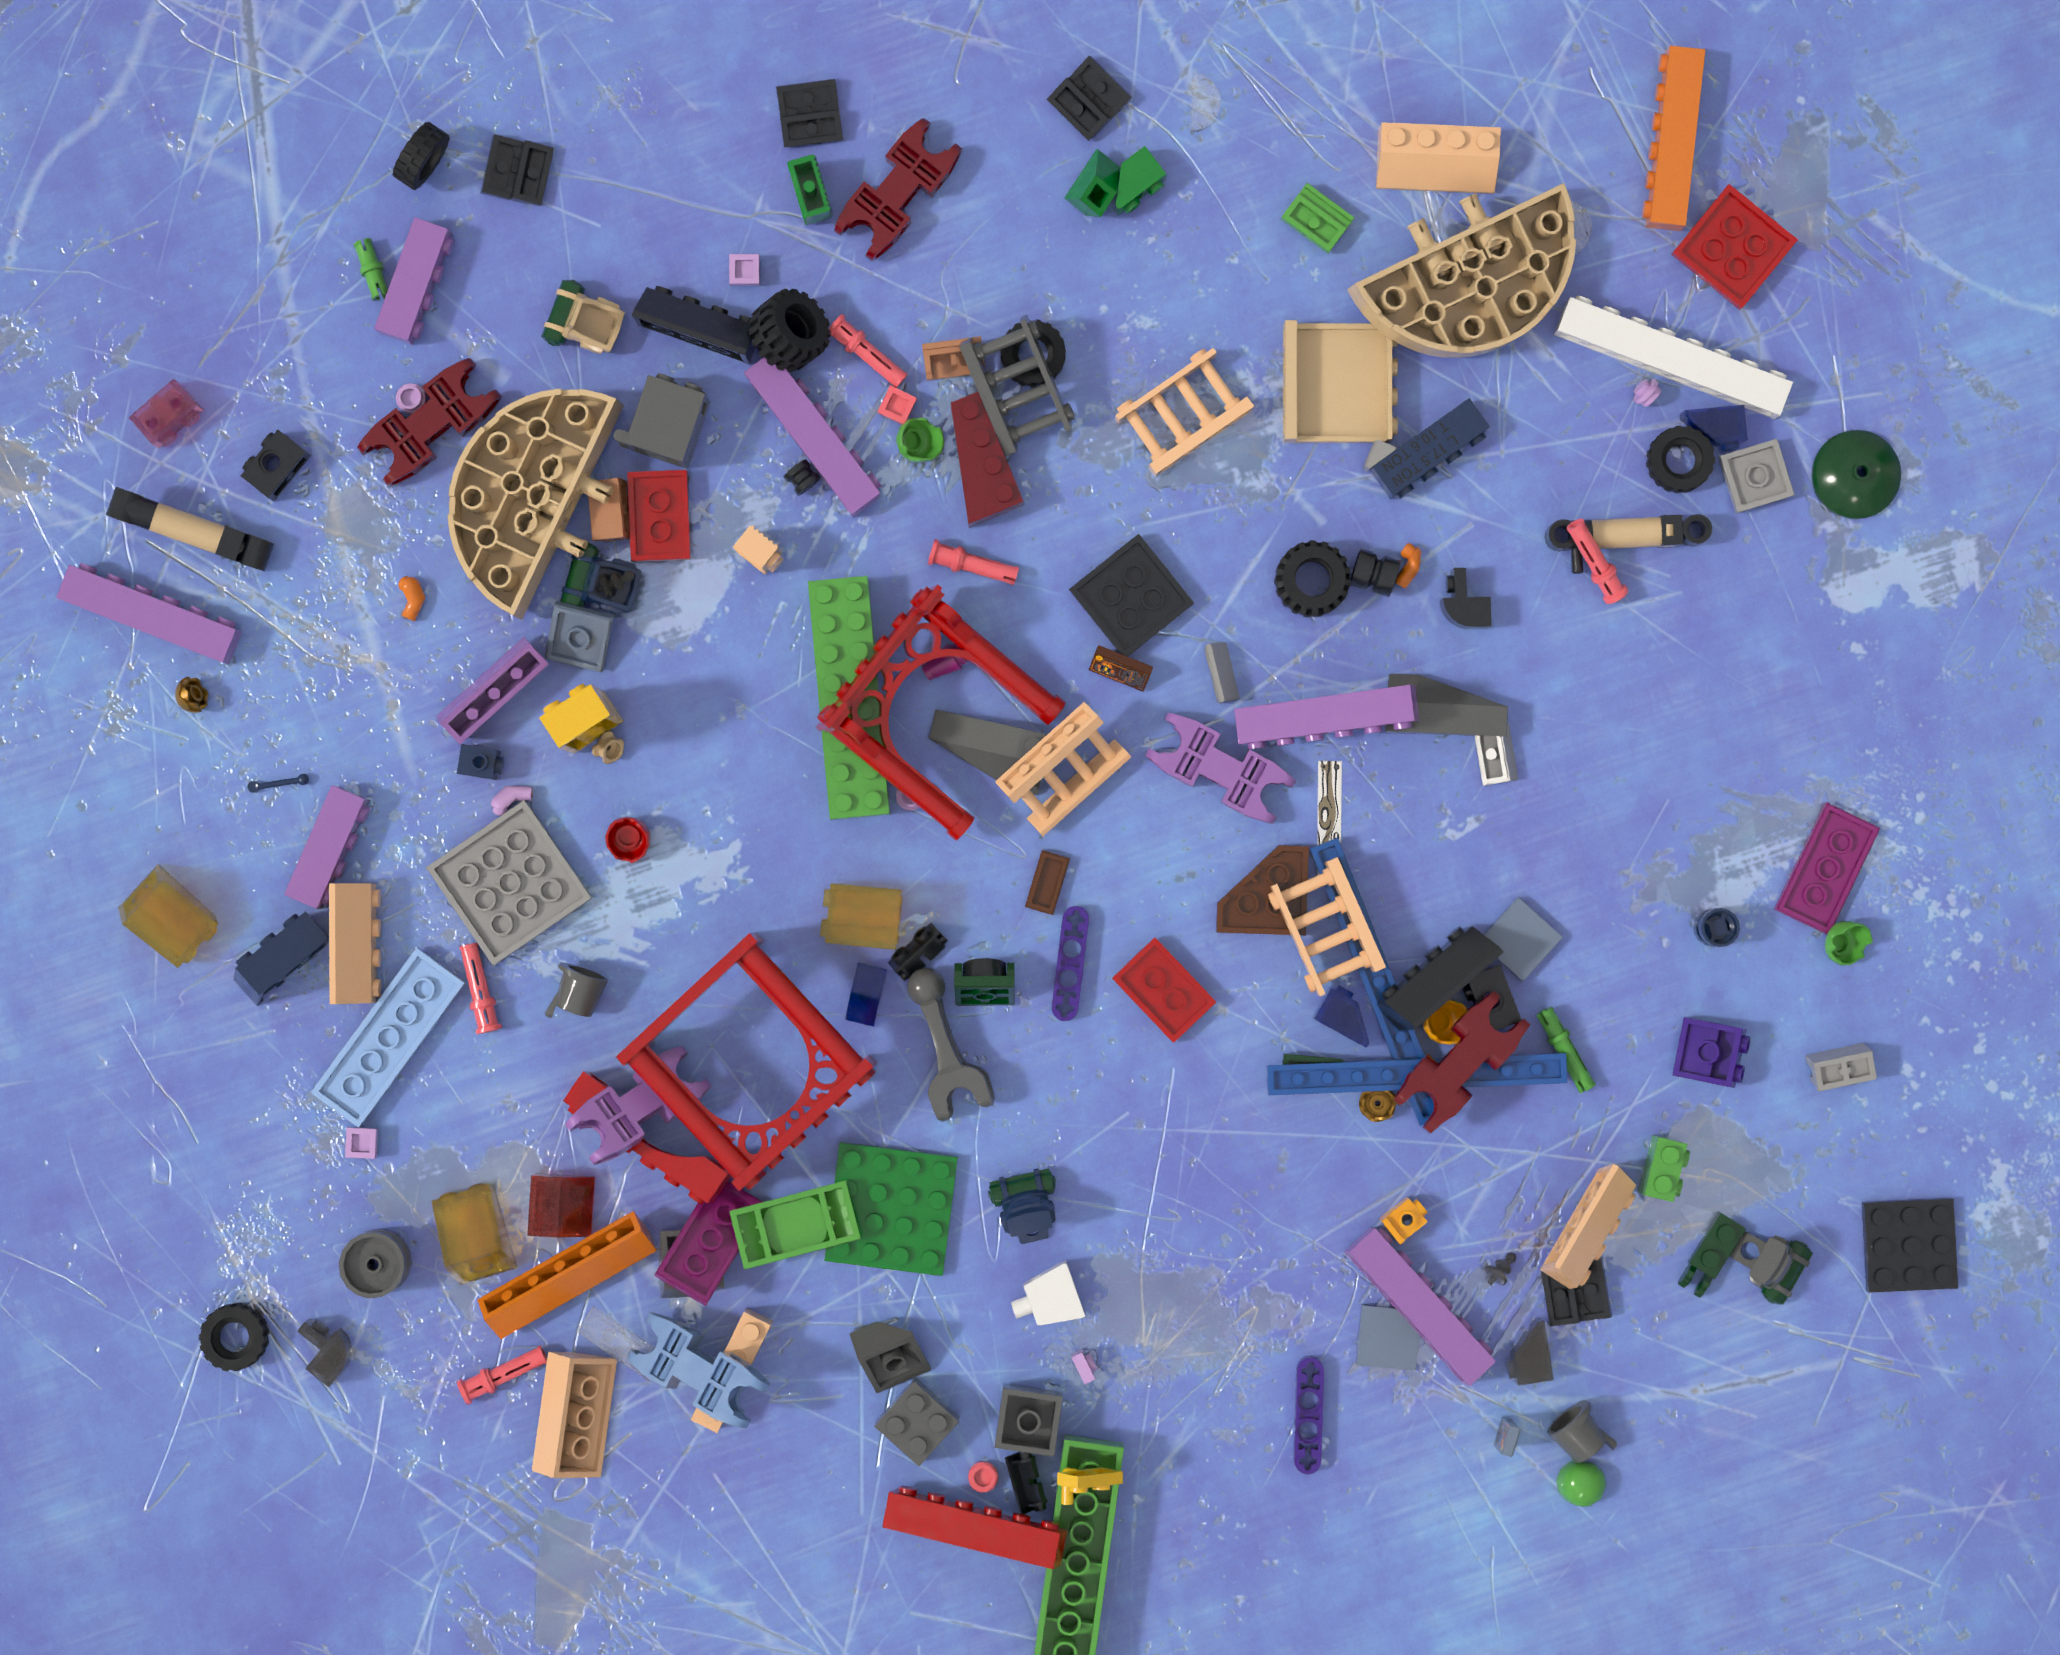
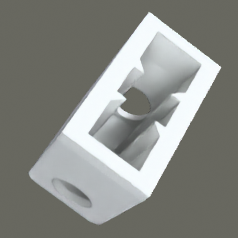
[1011,1260,1085,1325]

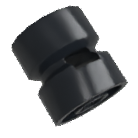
[1350,548,1401,597]

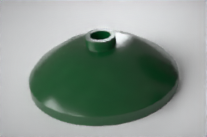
[1811,430,1901,519]

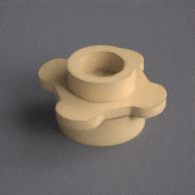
[592,731,624,764]

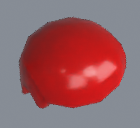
[605,816,651,863]

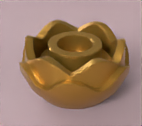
[175,677,209,713]
[1359,1091,1396,1122]

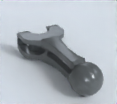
[907,968,995,1122]

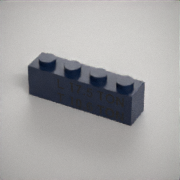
[1370,398,1490,499]

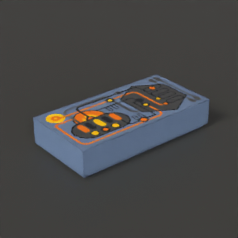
[1494,1417,1521,1457]

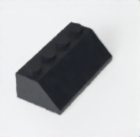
[632,286,756,364]
[1377,926,1504,1031]

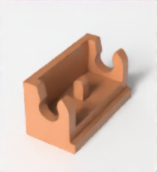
[922,336,985,381]
[588,478,630,542]

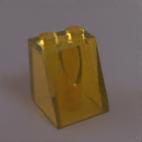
[118,864,218,968]
[820,883,903,950]
[431,1184,517,1285]

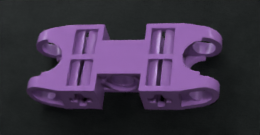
[1145,713,1296,824]
[565,1046,711,1165]

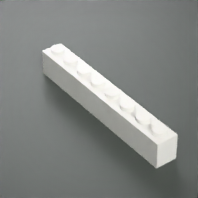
[1554,296,1793,419]

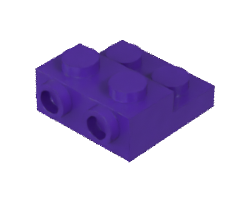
[1672,1017,1750,1088]

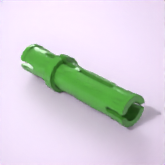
[1536,1006,1596,1093]

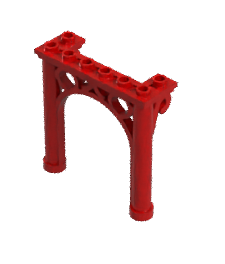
[815,584,1066,841]

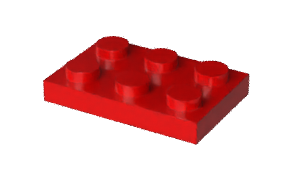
[627,470,691,562]
[1112,937,1216,1043]

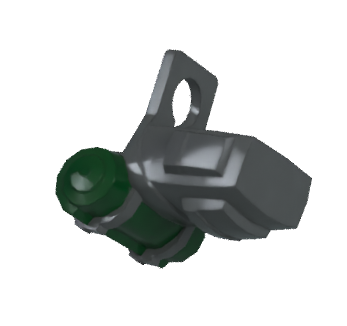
[1730,1232,1813,1305]

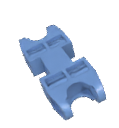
[627,1312,770,1428]

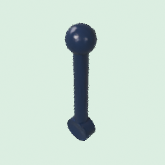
[247,774,309,793]

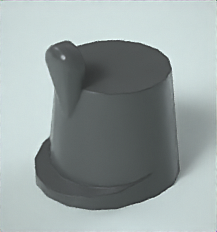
[545,962,608,1018]
[1547,1400,1617,1463]

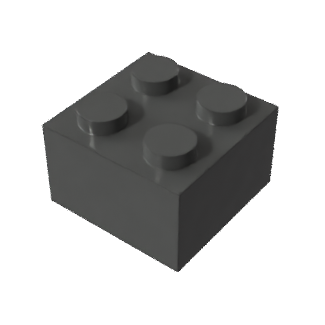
[874,1377,960,1466]
[995,1383,1063,1457]

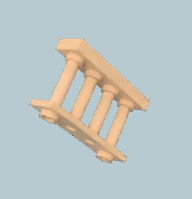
[1115,348,1254,477]
[995,702,1131,836]
[1268,857,1386,996]

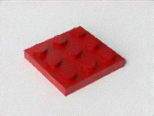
[1671,184,1798,310]

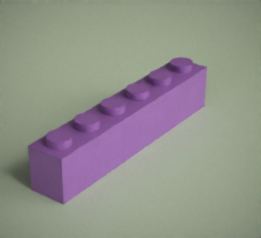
[744,357,882,518]
[56,563,242,665]
[1234,685,1420,750]
[1344,1228,1496,1386]

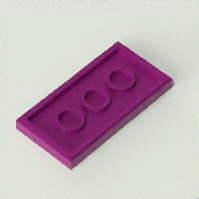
[1774,802,1880,935]
[654,1181,762,1306]

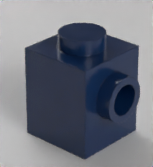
[457,744,504,780]

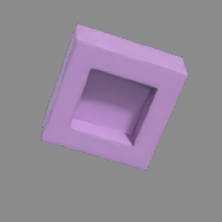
[729,254,760,286]
[345,1127,378,1159]
[1071,1349,1098,1384]

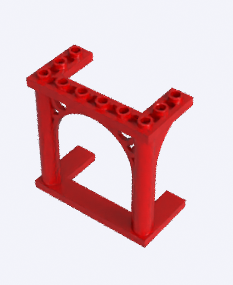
[616,932,877,1191]

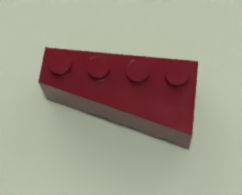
[951,392,1024,528]

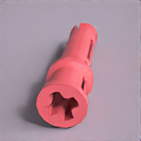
[829,314,908,388]
[1566,519,1628,604]
[928,539,1019,585]
[459,943,502,1035]
[457,1345,547,1405]

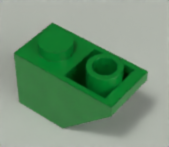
[1115,146,1166,216]
[1064,149,1120,217]

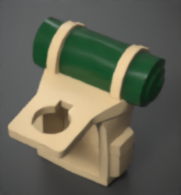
[541,280,625,354]

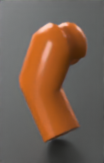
[1395,543,1422,589]

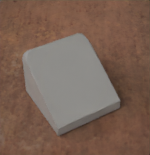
[1363,439,1397,472]

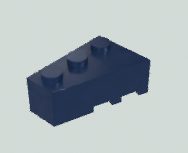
[234,911,329,1006]

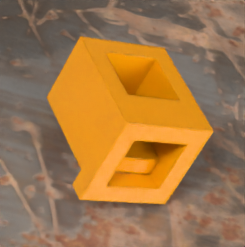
[1379,1197,1428,1245]

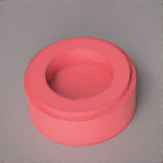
[968,1461,998,1492]

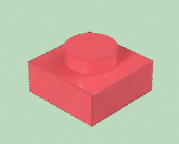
[877,385,917,425]

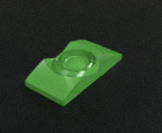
[729,1180,861,1270]

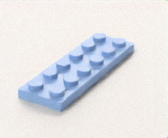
[311,948,466,1128]

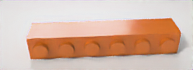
[1642,45,1705,231]
[477,1211,657,1340]

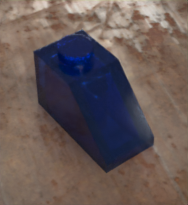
[1680,405,1748,451]
[845,962,888,1027]
[1312,985,1370,1048]

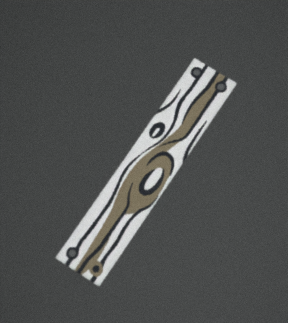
[1317,761,1342,876]

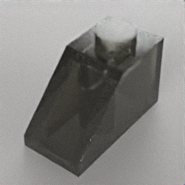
[1506,1317,1554,1386]

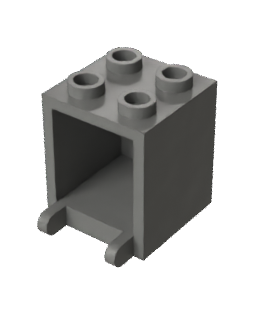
[613,373,710,469]

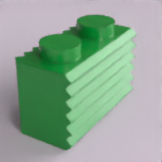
[787,154,833,225]

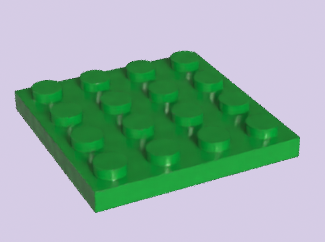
[824,1142,958,1276]

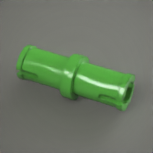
[353,238,388,301]

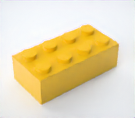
[539,683,624,753]

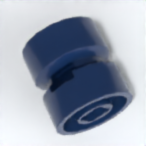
[1693,908,1740,947]

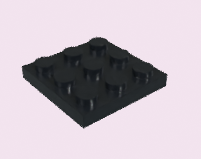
[1069,534,1194,657]
[1862,1198,1958,1293]

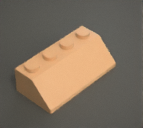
[1376,122,1501,194]
[329,883,382,1004]
[1540,1163,1636,1289]
[532,1352,617,1478]

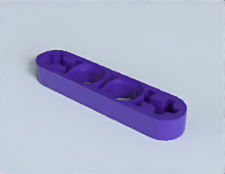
[1052,906,1089,1021]
[1293,1356,1324,1475]

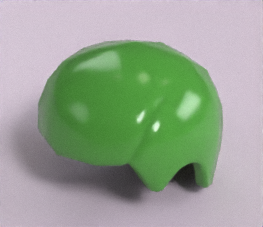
[896,418,945,463]
[1824,921,1873,966]
[1556,1460,1606,1507]

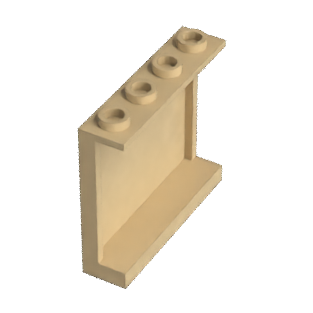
[1283,320,1398,443]

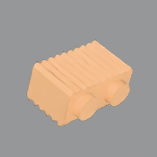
[733,525,783,574]

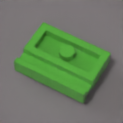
[1281,183,1354,254]

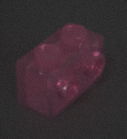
[129,379,204,448]

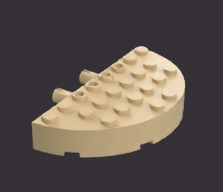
[1347,183,1576,358]
[448,389,624,620]

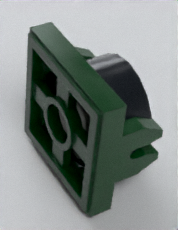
[954,958,1015,1006]

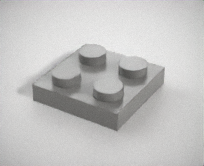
[1718,439,1794,514]

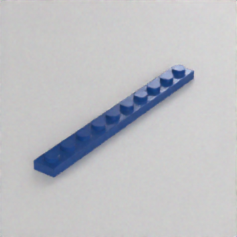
[1310,838,1434,1126]
[1266,1053,1568,1096]

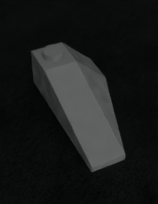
[1385,674,1508,737]
[929,710,1047,795]

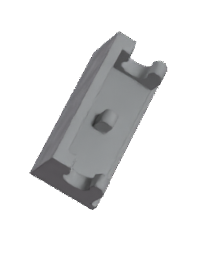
[1805,1043,1877,1092]

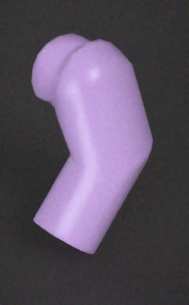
[491,786,533,816]

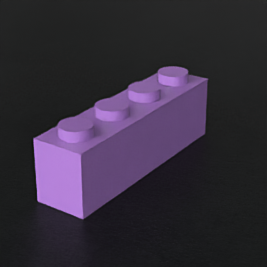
[374,217,454,345]
[436,637,549,744]
[284,785,371,909]

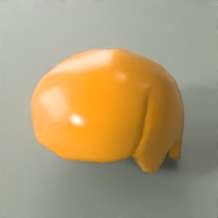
[1423,1000,1467,1045]

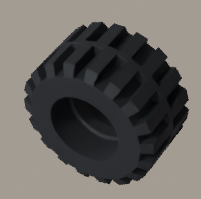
[749,288,831,372]
[1274,540,1351,618]

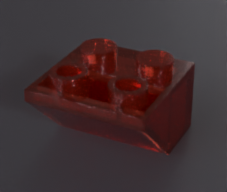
[527,1173,595,1238]

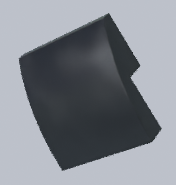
[1047,56,1133,141]
[776,79,843,147]
[480,134,554,206]
[1540,1257,1612,1327]

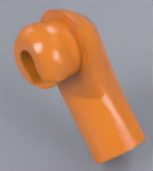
[398,576,425,622]

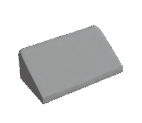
[1204,642,1239,704]
[1475,722,1518,786]

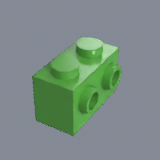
[1638,1135,1690,1202]

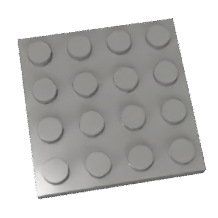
[426,800,593,966]

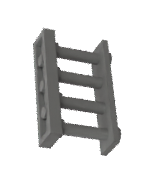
[959,315,1075,456]

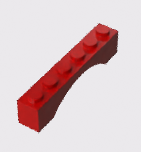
[563,1071,732,1205]

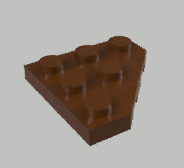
[1216,845,1309,936]

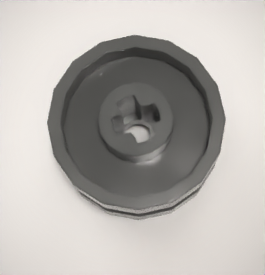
[339,1229,412,1298]

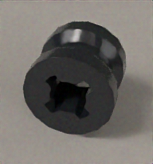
[783,459,821,496]

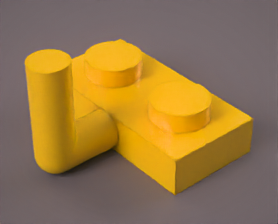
[1057,1467,1123,1505]

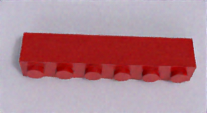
[882,1486,1067,1569]

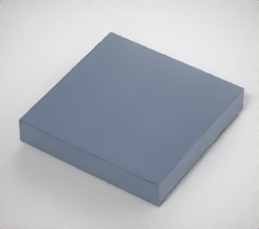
[545,601,614,672]
[1484,897,1563,981]
[1356,1304,1419,1371]

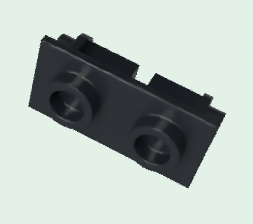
[888,923,948,981]
[1005,1451,1048,1514]

